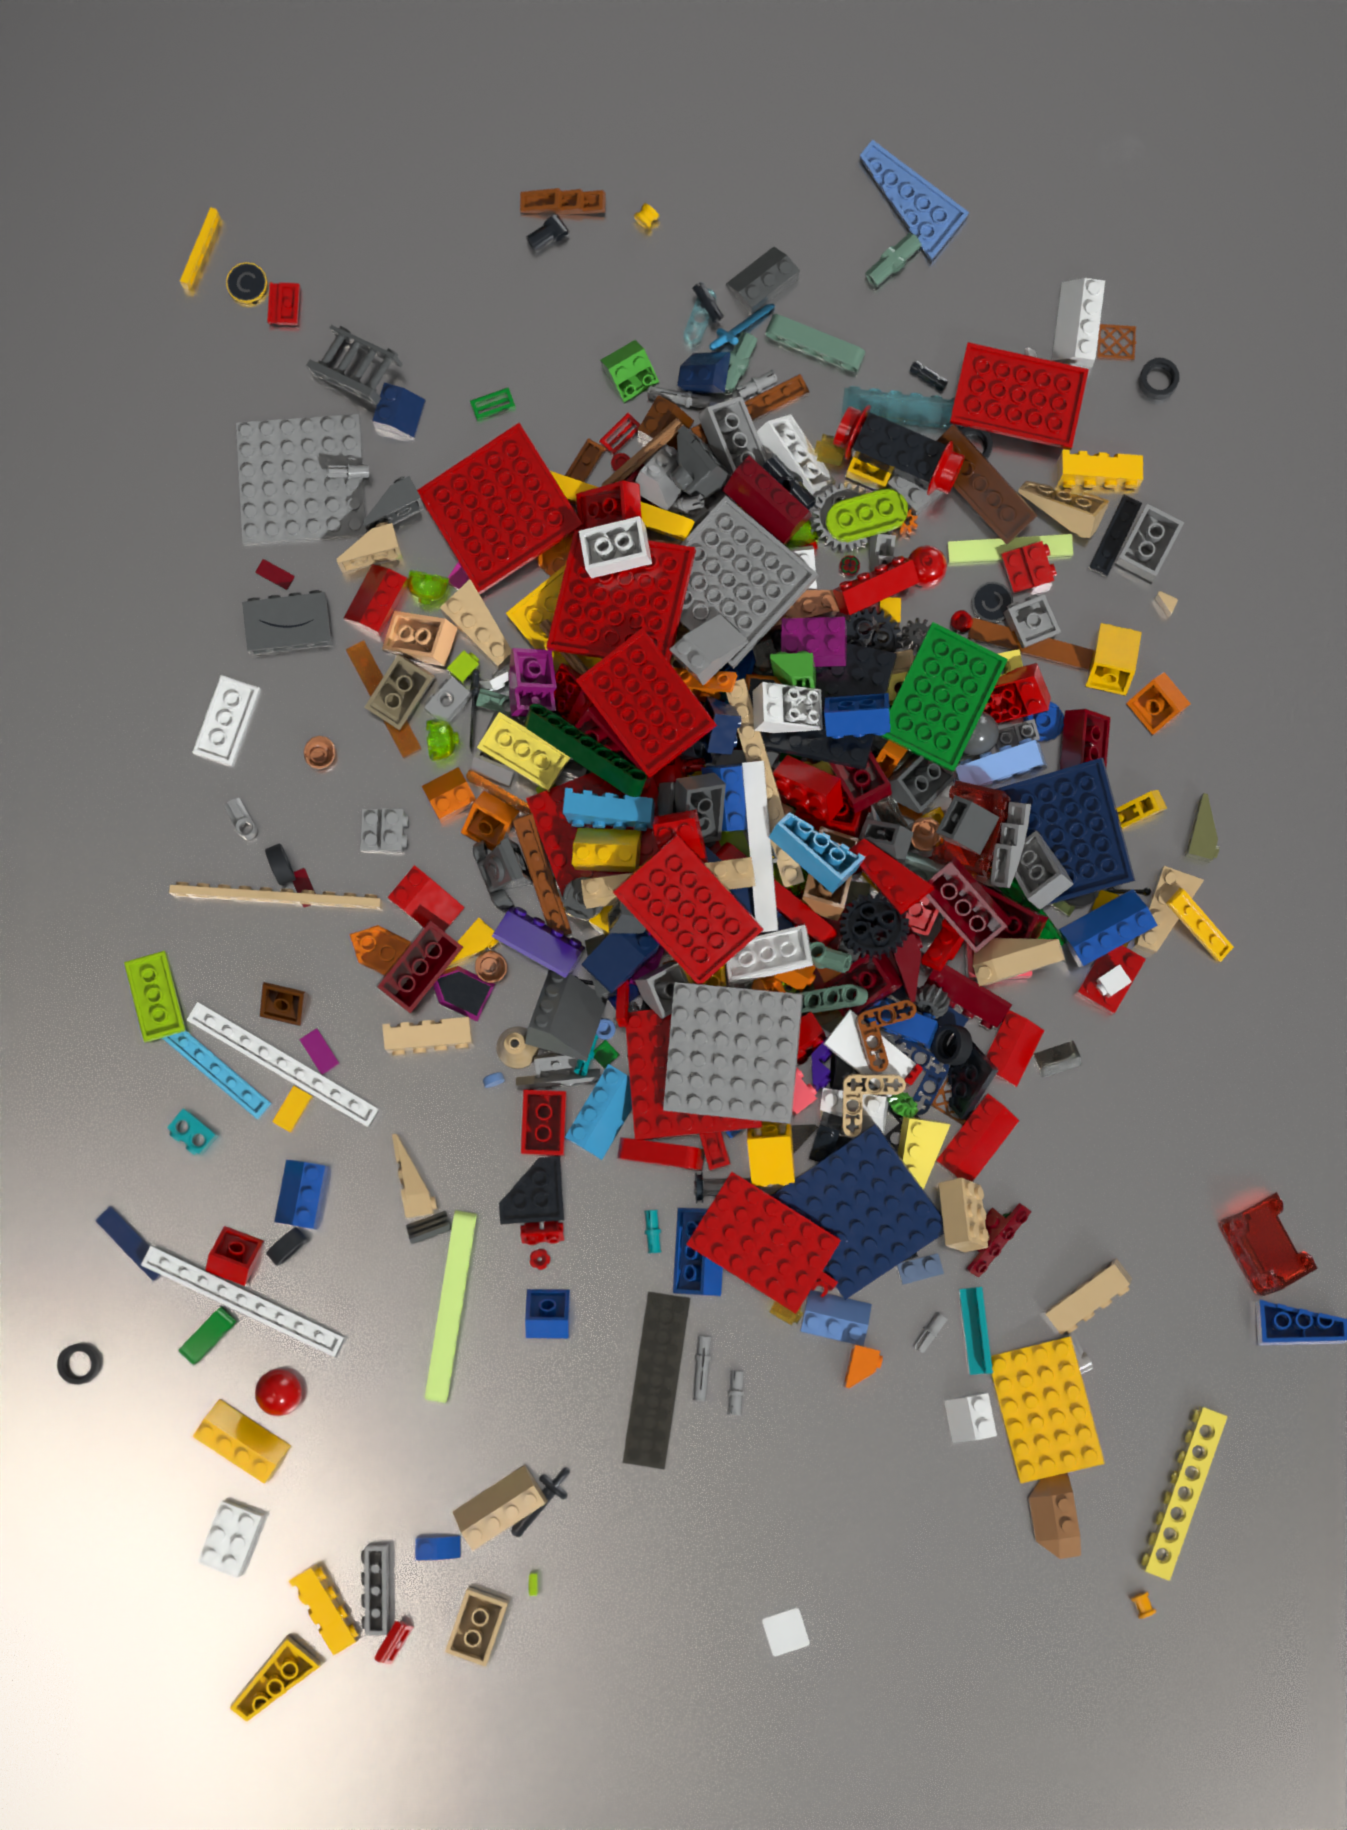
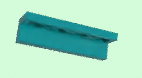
[959,1287,993,1375]

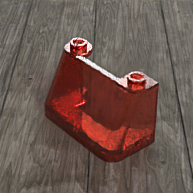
[932,780,1011,879]
[1220,1192,1318,1296]

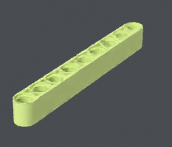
[425,1210,477,1403]

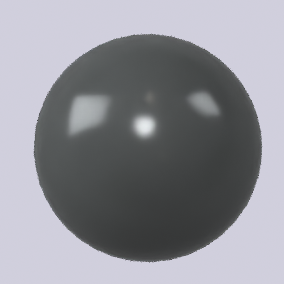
[964,711,999,756]

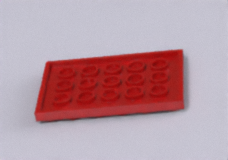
[949,342,1089,450]
[576,628,717,778]
[613,834,764,985]
[686,1172,841,1314]

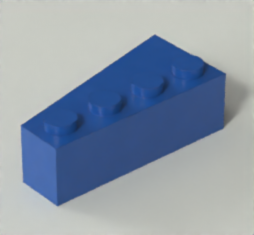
[857,997,940,1051]
[1255,1299,1347,1346]

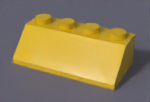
[192,1399,291,1484]

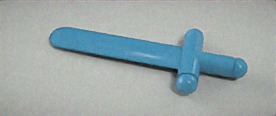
[709,304,775,351]

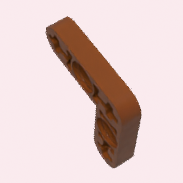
[855,1000,916,1072]

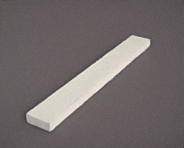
[742,761,778,932]

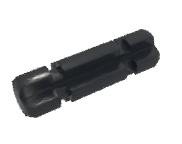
[910,361,948,391]

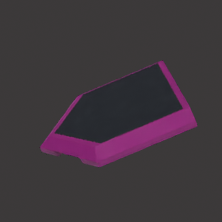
[433,966,496,1022]

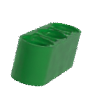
[178,1306,237,1366]

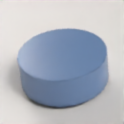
[596,1018,615,1040]
[482,1072,505,1088]

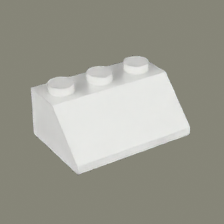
[820,1088,888,1136]

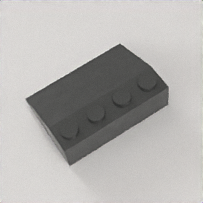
[525,969,607,1061]

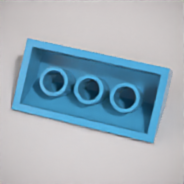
[565,1064,632,1160]

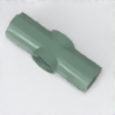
[865,232,922,287]
[724,332,758,395]
[476,688,526,720]
[809,942,852,973]

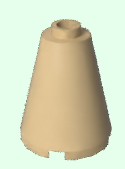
[496,1026,539,1069]

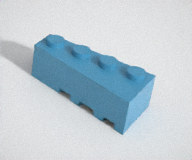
[563,788,655,831]
[768,812,865,893]

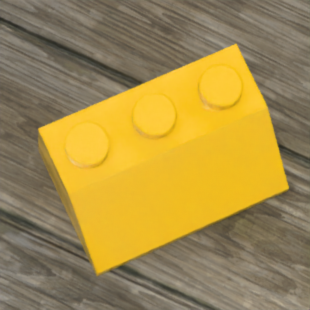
[572,828,642,872]

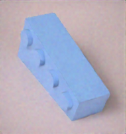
[956,738,1048,793]

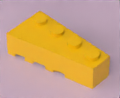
[288,1564,359,1656]
[230,1635,321,1722]

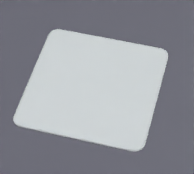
[762,1608,810,1656]

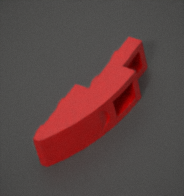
[921,918,964,972]

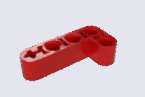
[617,1137,705,1171]

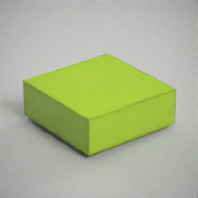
[528,1572,538,1596]

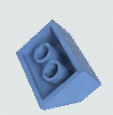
[800,1290,872,1346]

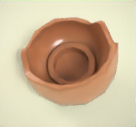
[303,735,335,770]
[910,817,941,851]
[475,951,507,983]

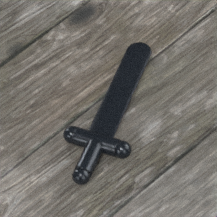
[469,669,480,751]
[511,1467,570,1537]

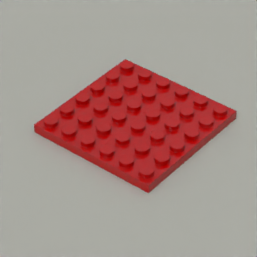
[417,423,584,594]
[546,530,696,663]
[526,772,659,915]
[626,1010,763,1140]

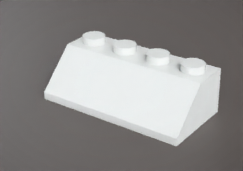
[1051,278,1105,367]
[756,414,836,496]

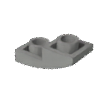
[996,719,1040,752]

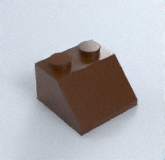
[638,395,694,450]

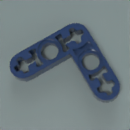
[895,1039,949,1115]

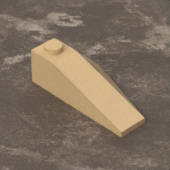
[1018,481,1109,538]
[973,938,1065,986]
[392,1134,437,1219]

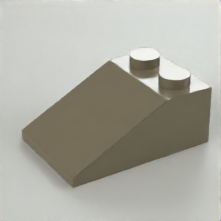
[364,654,436,730]

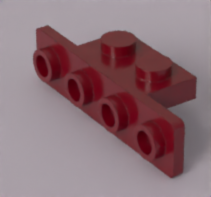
[967,1203,1031,1277]

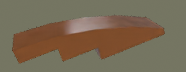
[520,188,606,215]

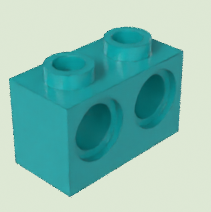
[167,1108,218,1156]

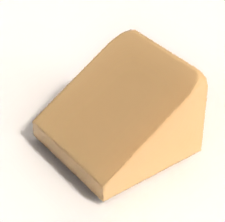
[1155,591,1178,617]

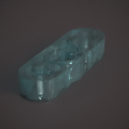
[684,289,716,347]

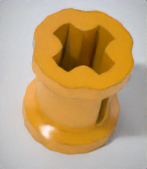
[1130,1591,1157,1619]

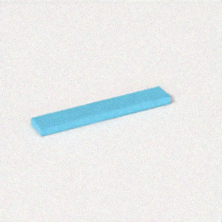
[162,1031,272,1120]

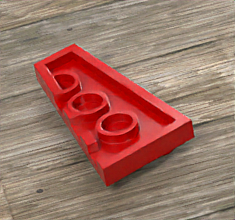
[849,838,934,915]

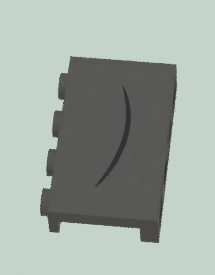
[242,590,333,655]

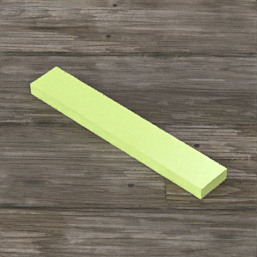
[947,534,1073,564]

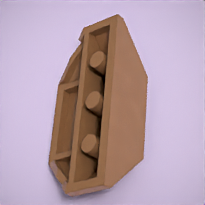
[1028,1473,1081,1559]

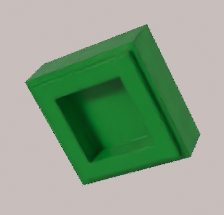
[593,1039,620,1070]

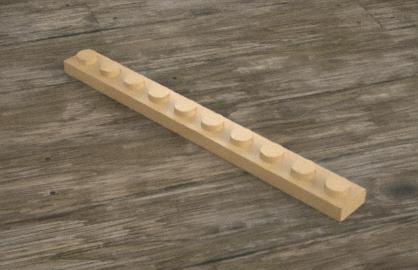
[726,679,805,888]
[169,882,382,909]

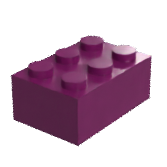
[781,617,847,667]

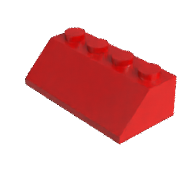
[935,1093,1020,1182]

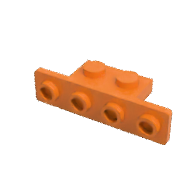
[673,667,737,702]

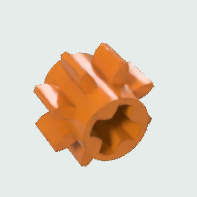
[898,509,918,535]

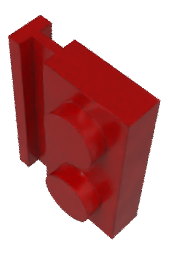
[267,282,300,326]
[373,1620,414,1665]

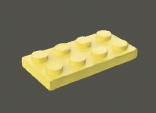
[477,712,570,791]

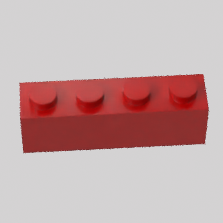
[833,556,920,615]

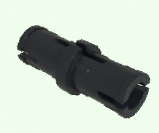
[692,282,724,324]

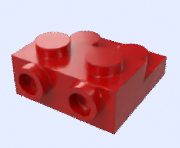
[1001,541,1057,594]
[888,896,939,936]

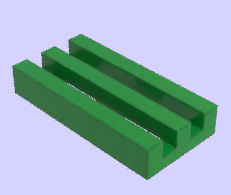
[470,387,516,421]

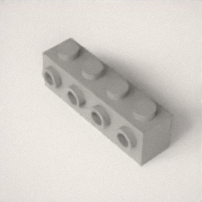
[361,1544,389,1636]

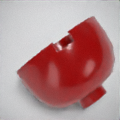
[908,545,947,588]

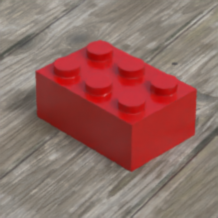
[773,755,843,823]
[1075,945,1146,1016]
[521,1090,567,1156]

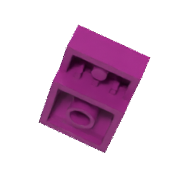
[509,648,557,717]

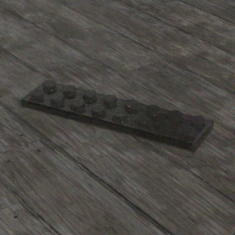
[622,1292,690,1470]

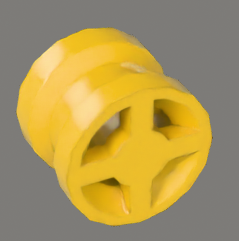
[633,203,659,229]

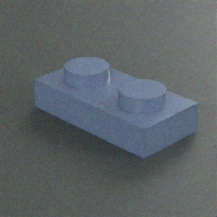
[897,1253,944,1285]

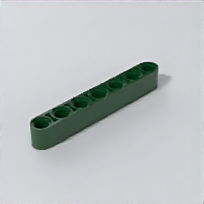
[524,704,647,797]

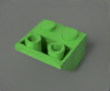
[600,340,659,402]
[770,651,816,689]

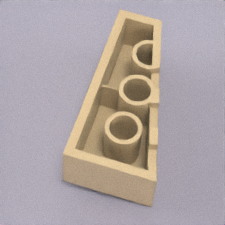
[440,579,511,671]
[1133,866,1204,954]
[382,1017,473,1056]
[1046,1258,1132,1335]

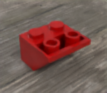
[797,1012,827,1065]

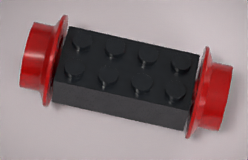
[833,405,965,495]

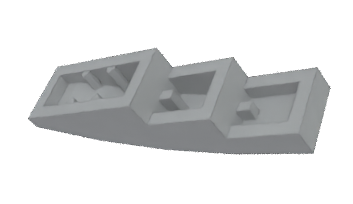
[870,530,896,597]
[990,802,1031,888]

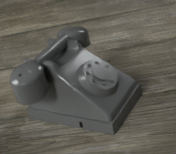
[671,425,732,506]
[473,838,533,911]

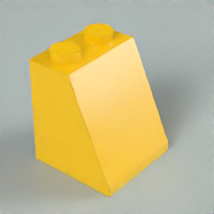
[1086,623,1142,695]
[747,1121,795,1187]

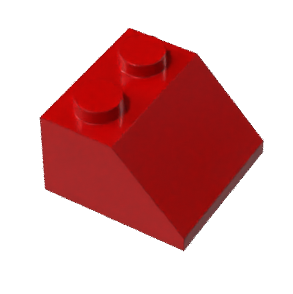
[205,1226,264,1286]

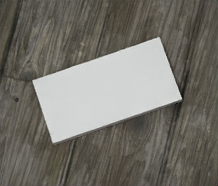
[192,675,261,767]
[726,925,813,985]
[823,1010,916,1097]

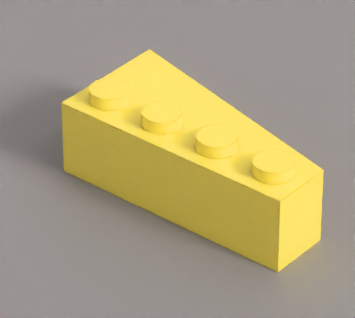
[898,1116,951,1189]

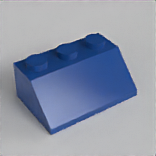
[824,693,890,739]
[701,763,748,831]
[274,1159,328,1230]

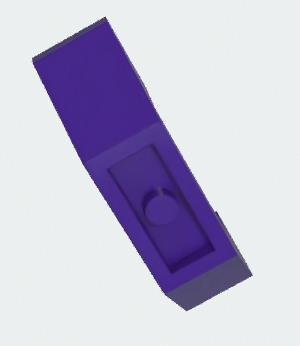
[812,1022,869,1091]

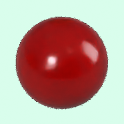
[255,1369,302,1417]

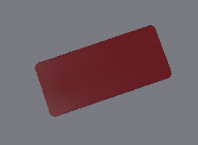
[255,559,295,590]
[292,868,316,908]

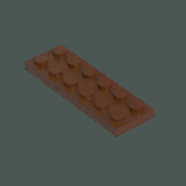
[936,424,1038,545]

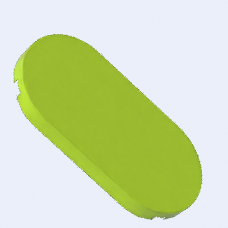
[826,488,908,542]

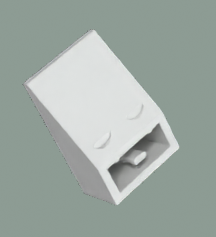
[753,682,823,733]

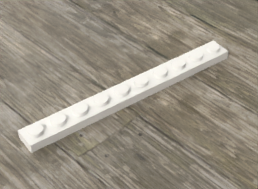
[187,1002,379,1127]
[141,1246,344,1357]

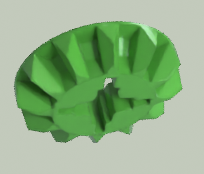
[888,1089,918,1118]

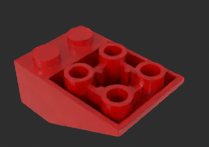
[554,663,594,726]
[983,663,1051,723]

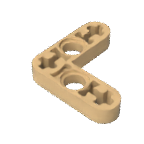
[842,1074,906,1137]

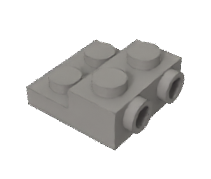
[1003,594,1061,649]
[360,808,408,853]

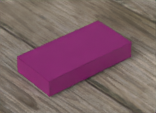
[299,1028,340,1075]

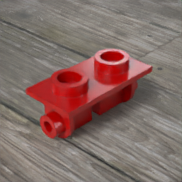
[520,1221,564,1245]

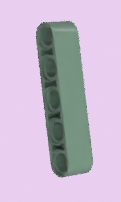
[765,314,866,372]
[796,984,868,1016]

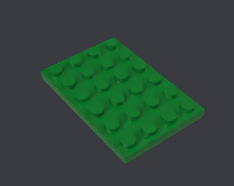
[879,622,1008,772]

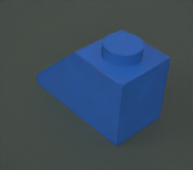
[415,1536,461,1560]

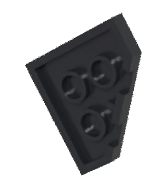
[947,1035,999,1120]
[499,1156,564,1225]

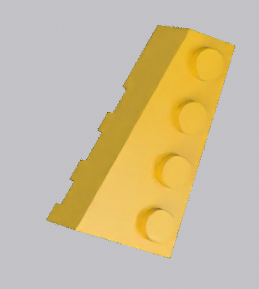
[1057,449,1143,488]

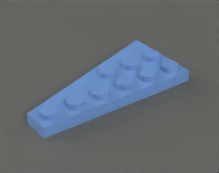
[859,140,969,261]

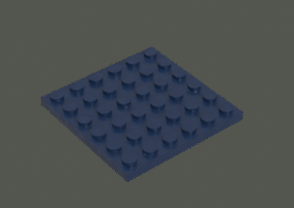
[982,758,1135,906]
[771,1123,944,1300]

